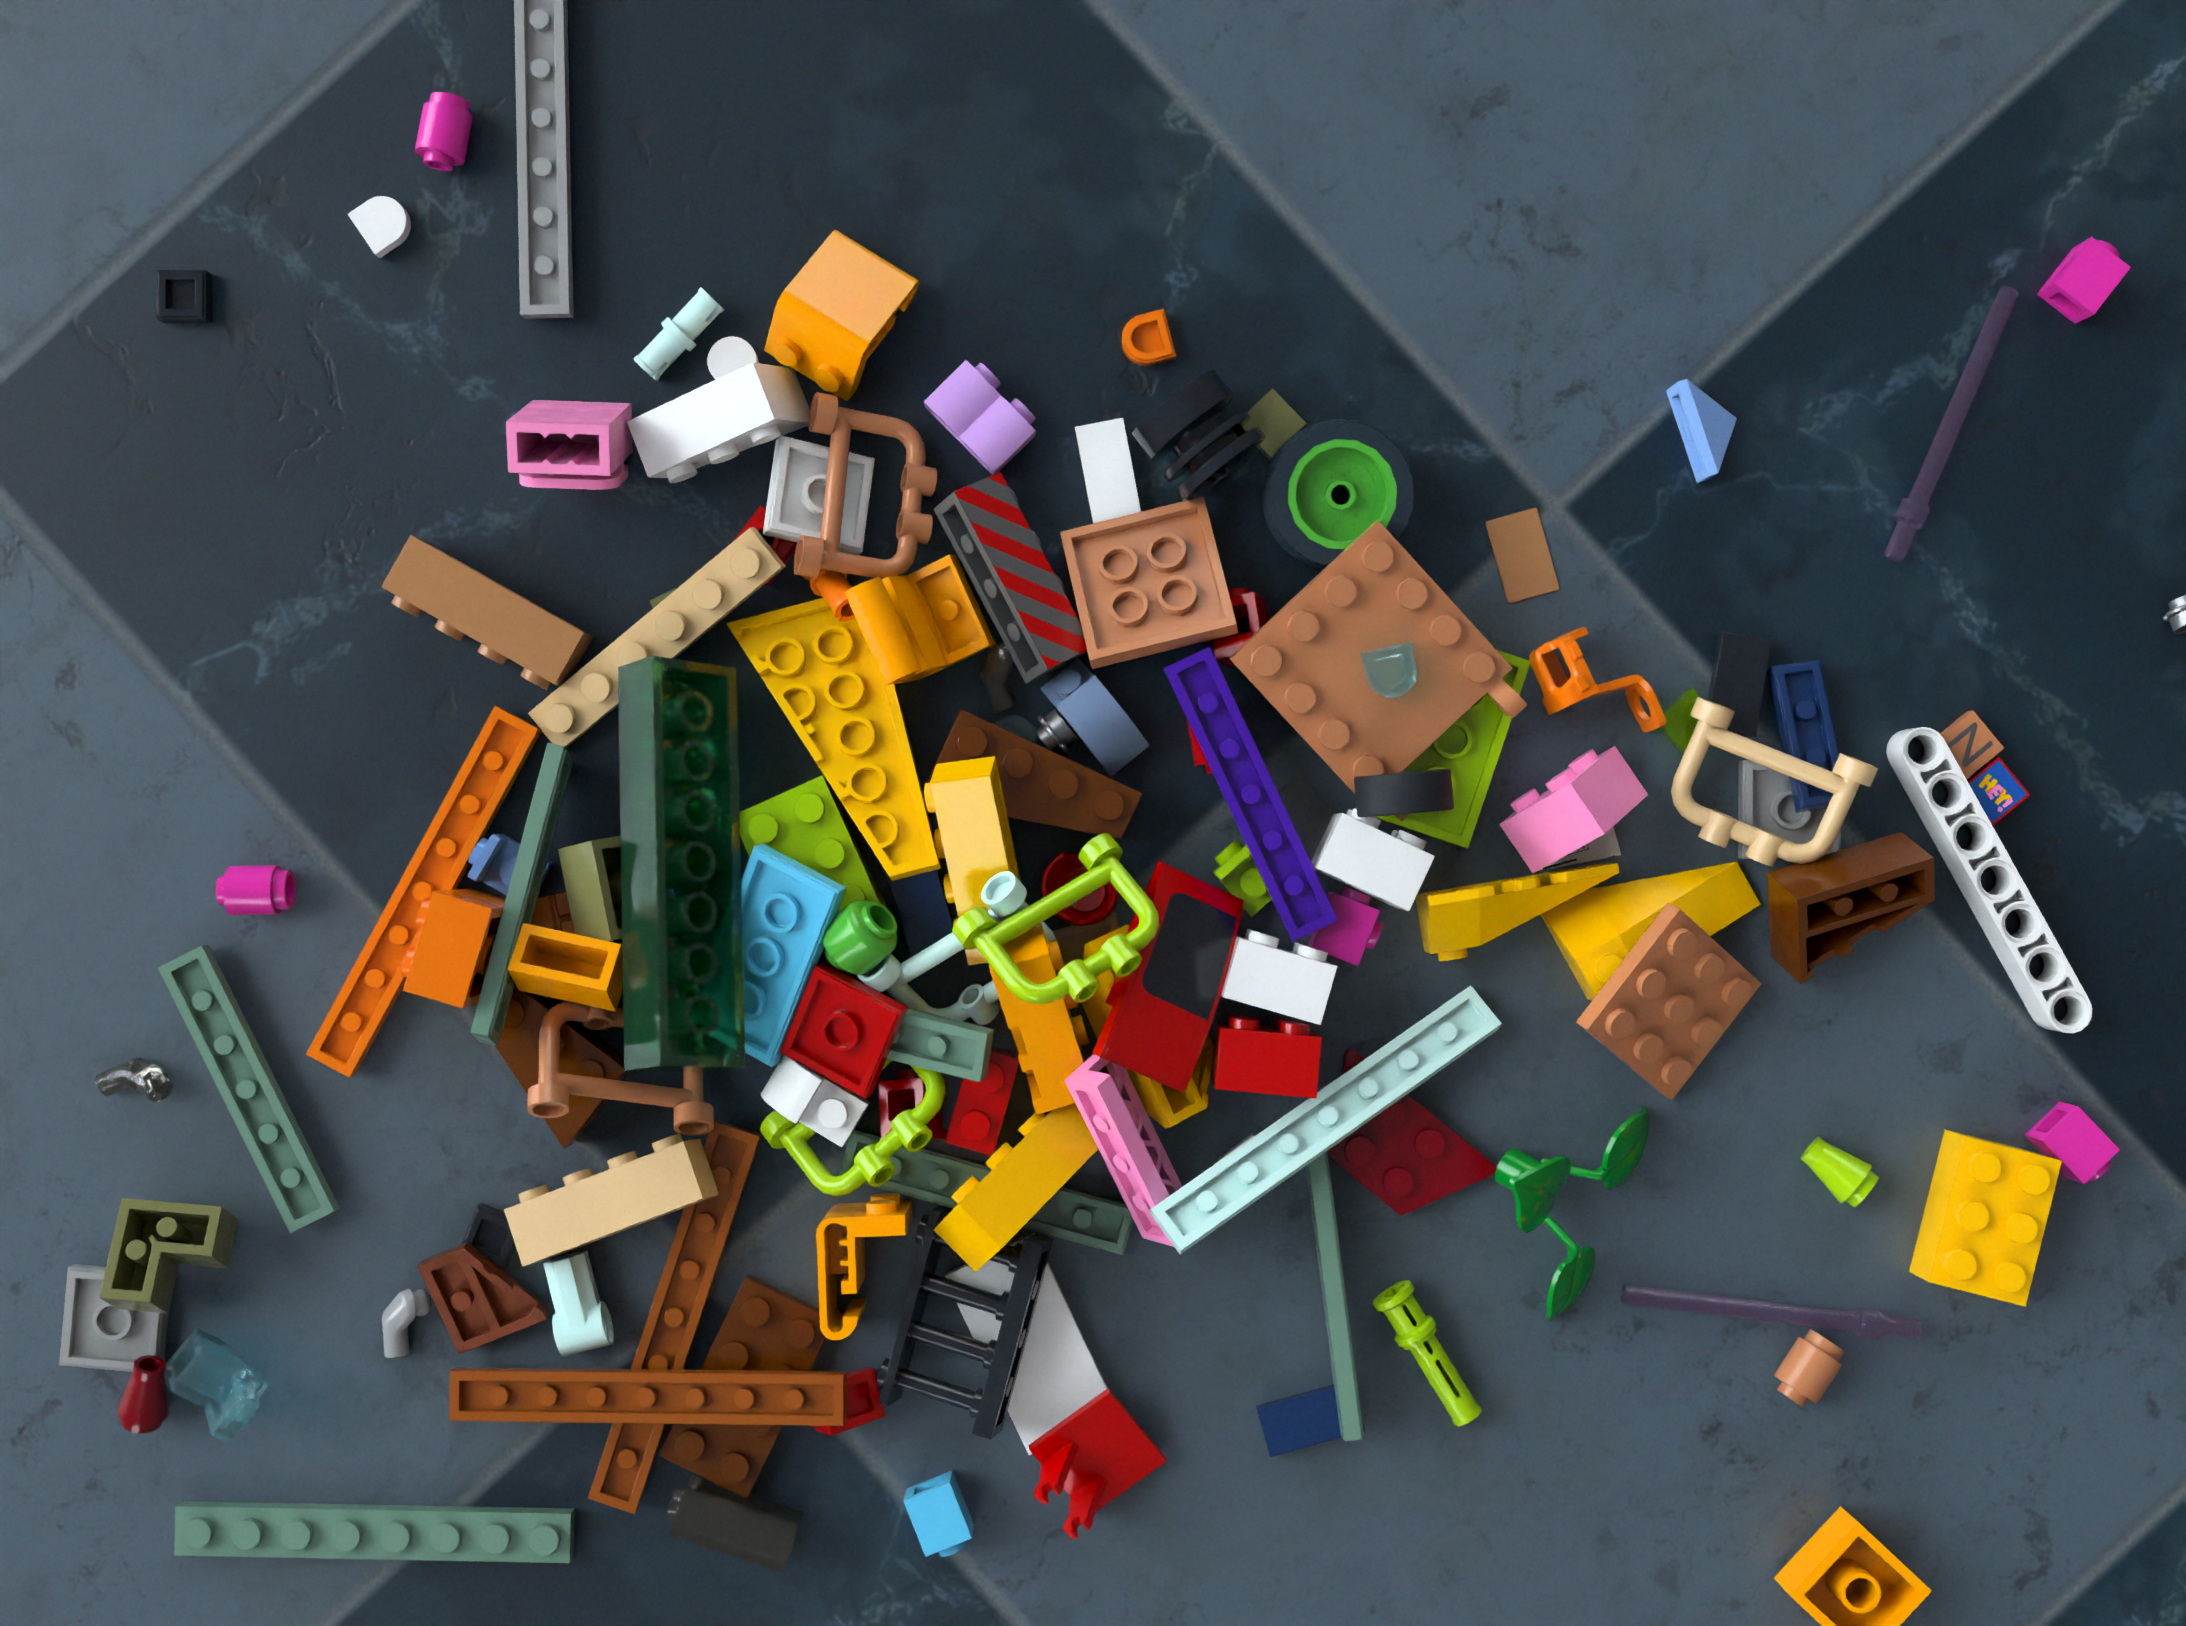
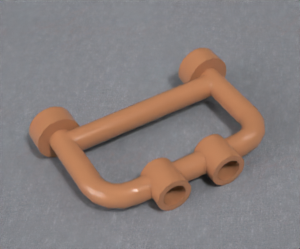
[794,392,937,579]
[527,997,714,1136]

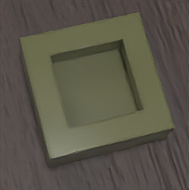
[1240,388,1307,460]

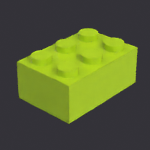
[731,775,887,913]

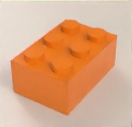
[401,888,506,1008]

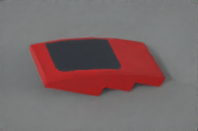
[1092,861,1244,1093]

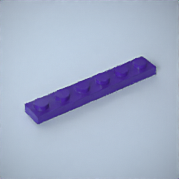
[1164,647,1338,942]

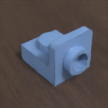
[467,834,554,896]

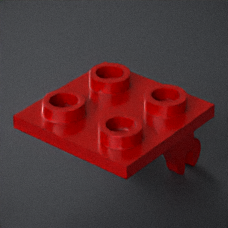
[1028,1388,1167,1539]

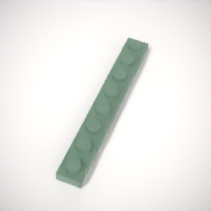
[174,1501,575,1563]

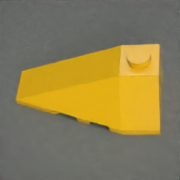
[1415,862,1620,961]
[1540,862,1761,1001]

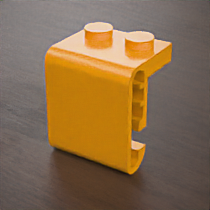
[764,230,920,402]
[844,554,996,686]
[816,1193,913,1340]

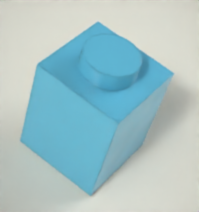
[903,1470,974,1557]

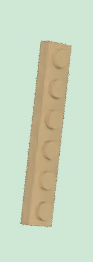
[528,527,786,748]

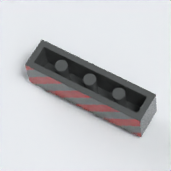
[933,472,1087,684]

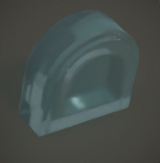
[1360,641,1417,698]

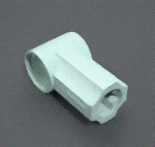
[543,1250,614,1357]

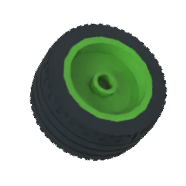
[1262,419,1415,569]

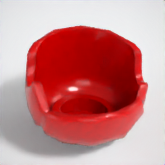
[1041,852,1119,927]

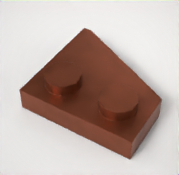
[417,1242,550,1354]

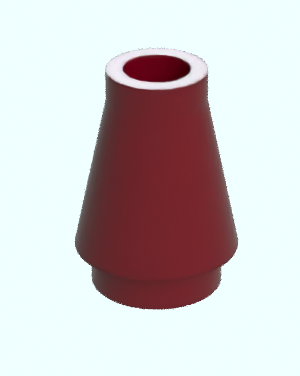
[117,1355,169,1434]

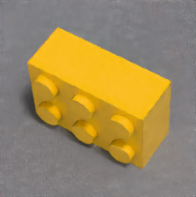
[1909,1129,2062,1307]

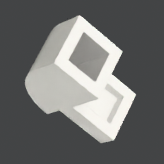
[761,1055,870,1147]

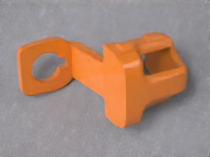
[1529,626,1667,733]

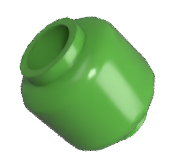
[823,900,897,975]

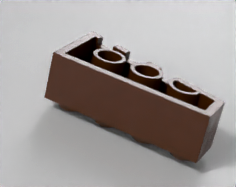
[922,710,1142,839]

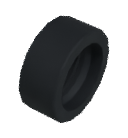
[1354,769,1454,817]

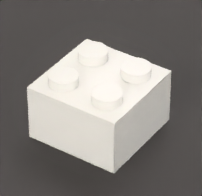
[1311,808,1435,911]
[1221,929,1337,1025]

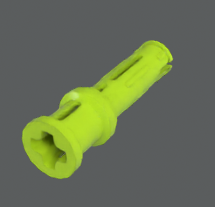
[1373,1280,1482,1427]

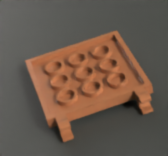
[1228,521,1527,821]

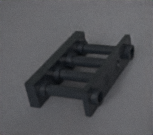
[877,1206,1054,1440]

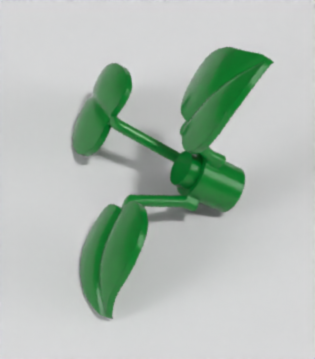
[1495,1105,1649,1322]

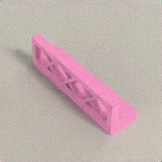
[1064,1054,1183,1247]

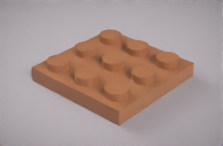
[1060,496,1238,669]
[1576,902,1761,1101]

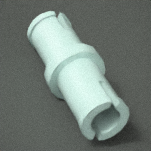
[633,287,724,381]

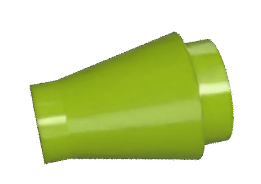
[1800,1136,1879,1207]

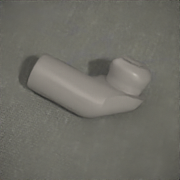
[382,1289,431,1358]

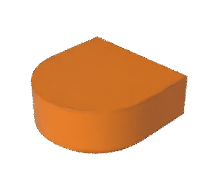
[1121,308,1176,366]

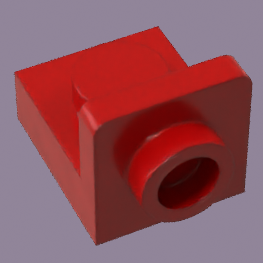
[811,1367,886,1436]

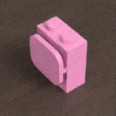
[506,400,633,490]

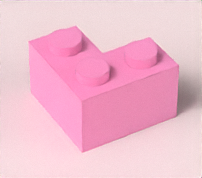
[1499,746,1648,873]

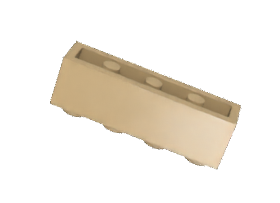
[504,1134,719,1267]

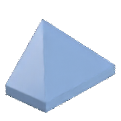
[1666,379,1737,483]

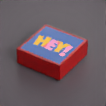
[1967,757,2030,826]

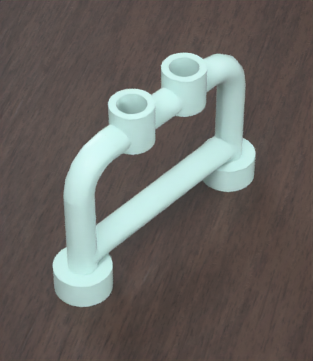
[857,871,1058,1025]

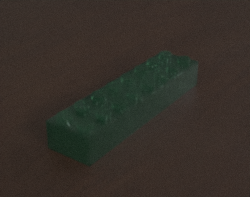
[618,656,746,1072]

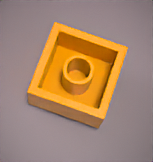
[1774,1506,1932,1626]

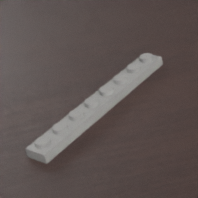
[514,0,573,319]

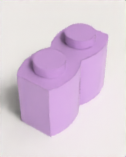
[924,360,1036,475]

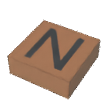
[1940,710,2004,779]

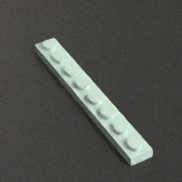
[1150,985,1502,1255]

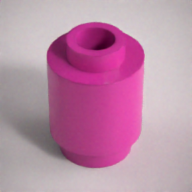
[415,92,473,171]
[216,865,296,915]

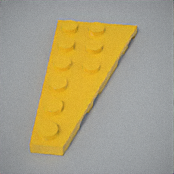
[726,598,941,881]

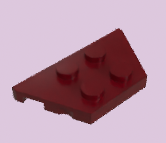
[1327,1047,1497,1216]

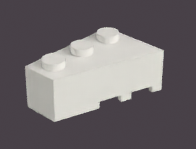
[627,362,810,483]

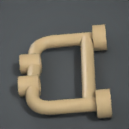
[1671,697,1879,867]

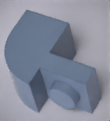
[1040,658,1150,777]

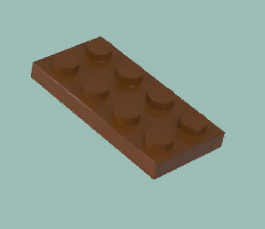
[658,1274,826,1499]

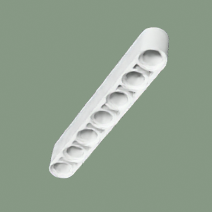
[1886,727,2093,1033]

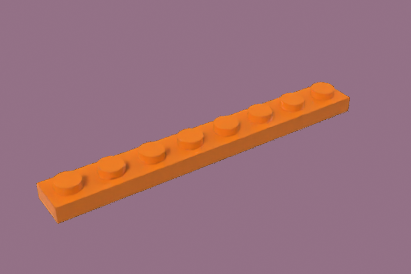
[306,706,542,1078]

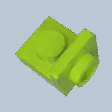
[1212,839,1272,917]

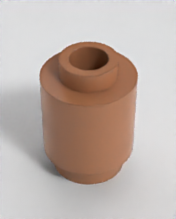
[1773,1329,1845,1407]

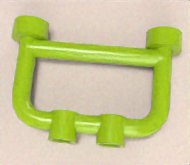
[952,833,1159,1004]
[760,1059,946,1196]

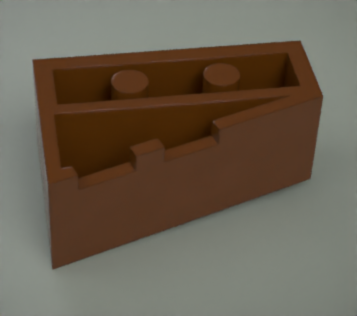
[1767,832,1935,984]
[494,984,636,1149]

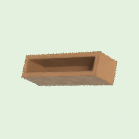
[381,535,594,690]

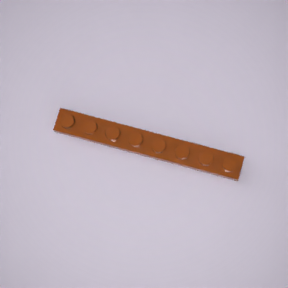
[588,1119,762,1514]
[449,1367,847,1426]

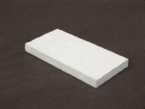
[944,1232,1108,1455]

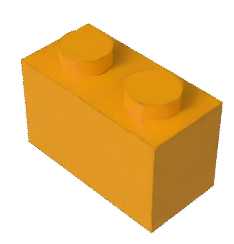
[507,923,630,1012]

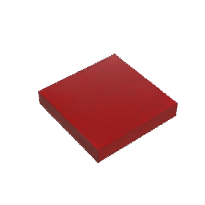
[779,962,908,1099]

